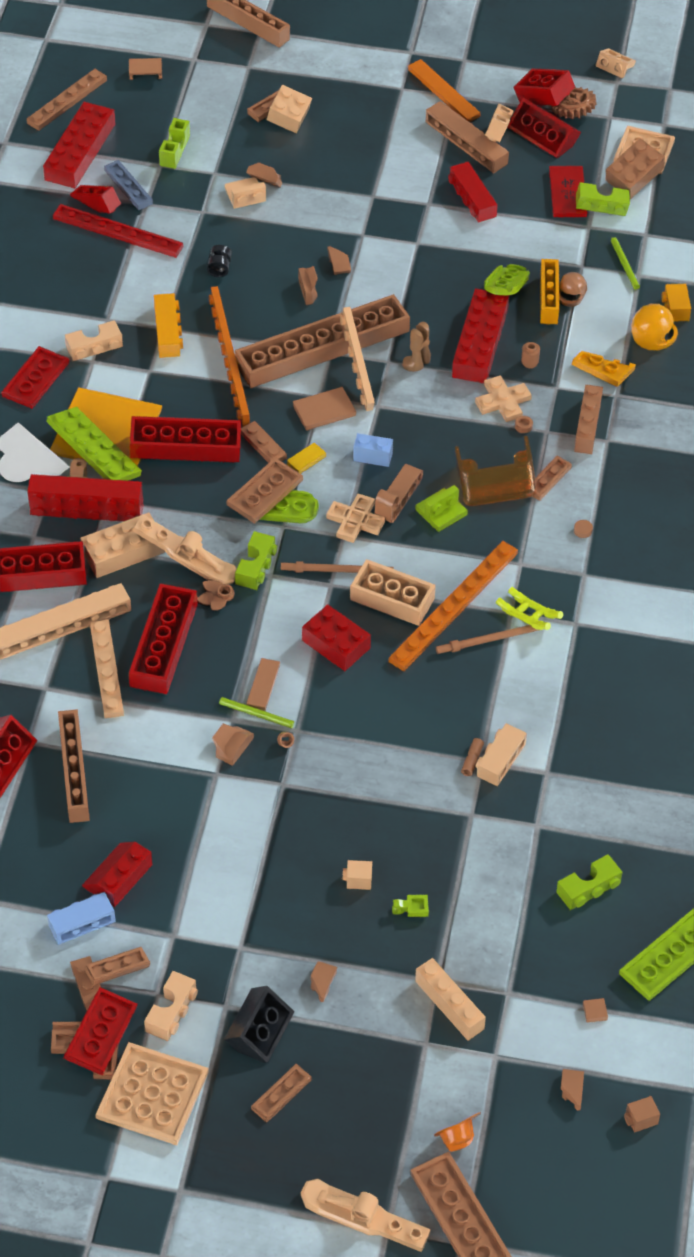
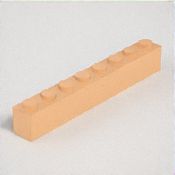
[0,583,131,660]

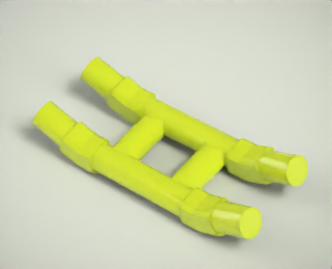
[495,586,563,630]

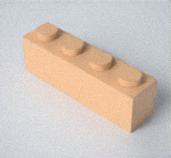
[415,958,486,1040]

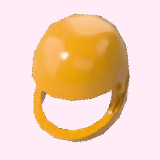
[631,303,678,350]

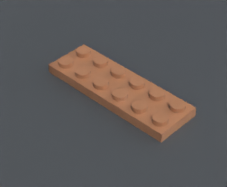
[410,1151,512,1257]

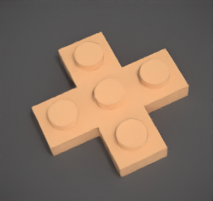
[475,375,532,422]
[326,494,385,543]

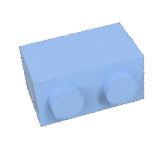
[353,433,393,467]

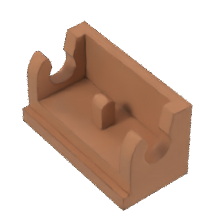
[129,58,162,80]

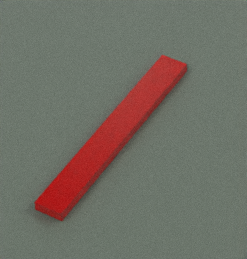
[53,204,184,258]

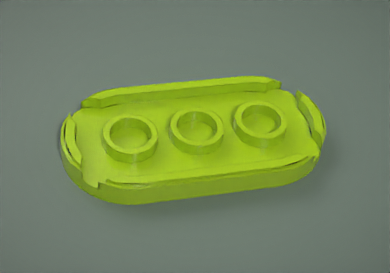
[484,264,530,295]
[260,490,319,523]

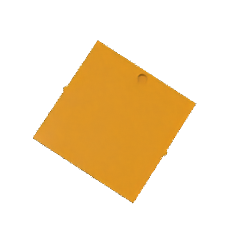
[50,387,162,466]

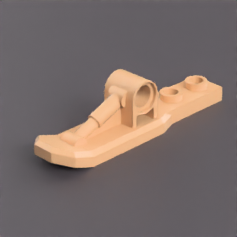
[132,514,237,585]
[301,1179,430,1252]

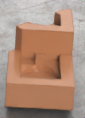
[327,246,351,275]
[310,961,338,1002]
[561,1069,584,1110]

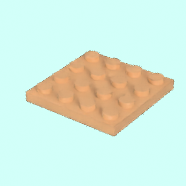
[96,1042,209,1145]

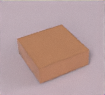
[583,998,608,1023]

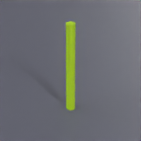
[610,237,640,290]
[219,697,294,729]

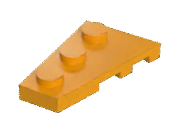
[572,351,636,387]

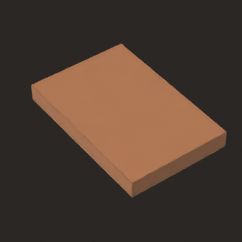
[293,387,356,430]

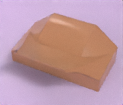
[246,163,282,188]
[298,266,318,305]
[212,723,254,766]

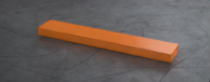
[408,59,481,122]

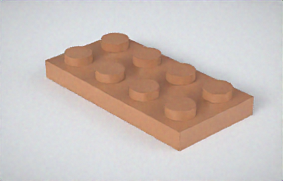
[227,458,303,524]

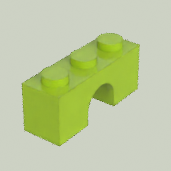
[159,118,190,169]
[576,182,630,216]
[235,531,278,590]
[556,854,622,910]

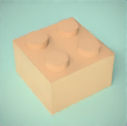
[267,85,312,134]

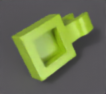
[392,895,429,917]

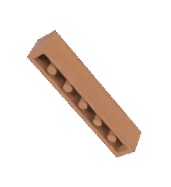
[207,0,290,48]
[425,101,509,173]
[58,709,90,823]

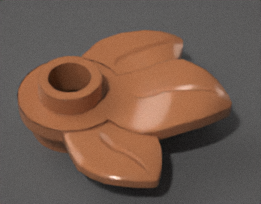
[197,580,235,610]

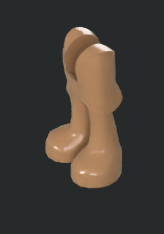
[403,322,431,372]

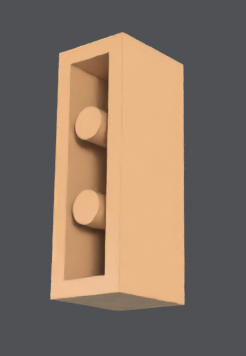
[475,723,527,786]

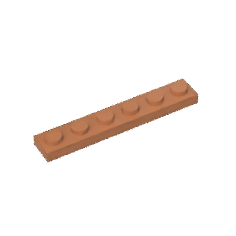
[27,69,107,131]

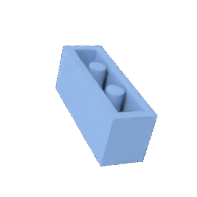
[47,892,116,945]

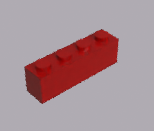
[448,162,497,223]

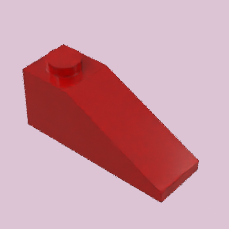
[70,185,121,214]

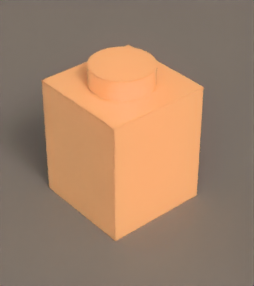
[343,860,372,890]

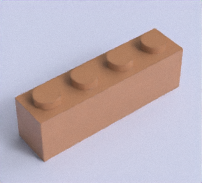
[574,384,603,454]

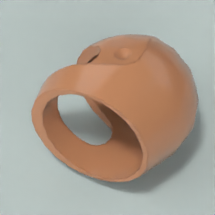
[559,272,587,307]

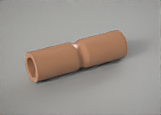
[461,738,484,776]

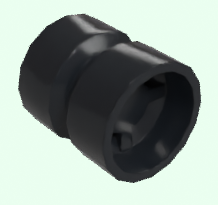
[207,245,232,278]

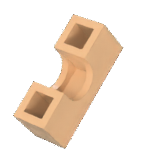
[485,104,514,142]
[65,320,123,361]
[144,971,198,1041]

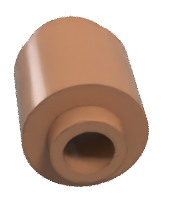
[521,342,540,368]

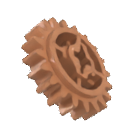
[551,86,597,119]

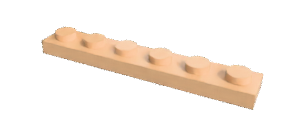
[340,307,375,411]
[90,619,124,718]

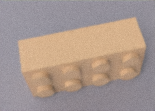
[80,512,165,578]
[350,559,436,626]

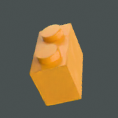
[662,284,691,322]

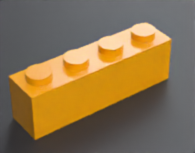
[540,259,559,324]
[154,293,183,358]

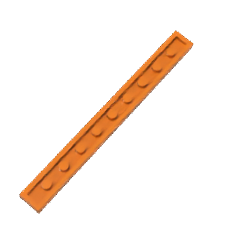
[208,286,250,427]
[389,541,518,671]

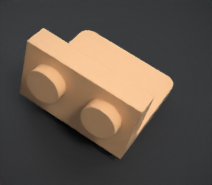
[225,177,266,209]

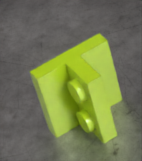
[415,485,468,532]

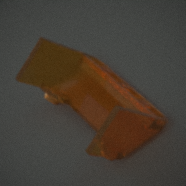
[455,436,536,506]

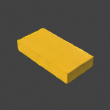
[287,443,326,474]

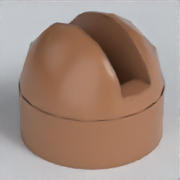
[277,732,294,748]

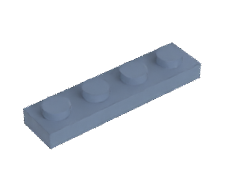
[104,160,153,210]

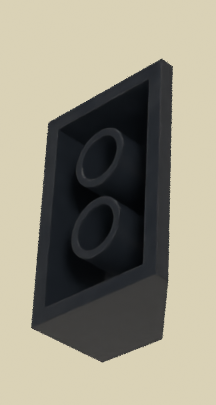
[224,986,295,1063]

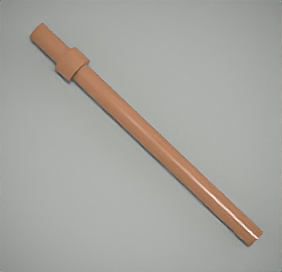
[281,561,394,573]
[436,621,545,654]

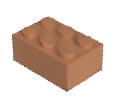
[605,138,665,199]

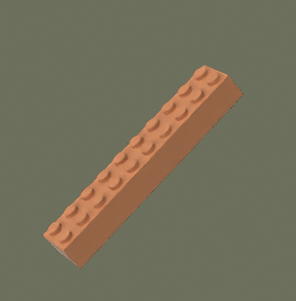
[235,294,410,388]

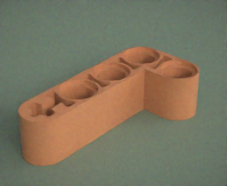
[375,464,423,523]

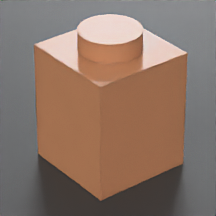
[624,1096,660,1133]

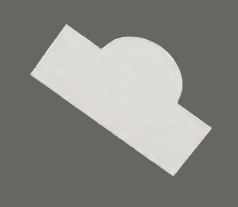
[0,423,70,482]

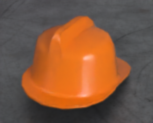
[434,1112,481,1152]

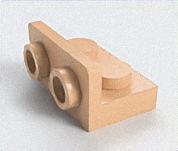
[596,48,636,78]

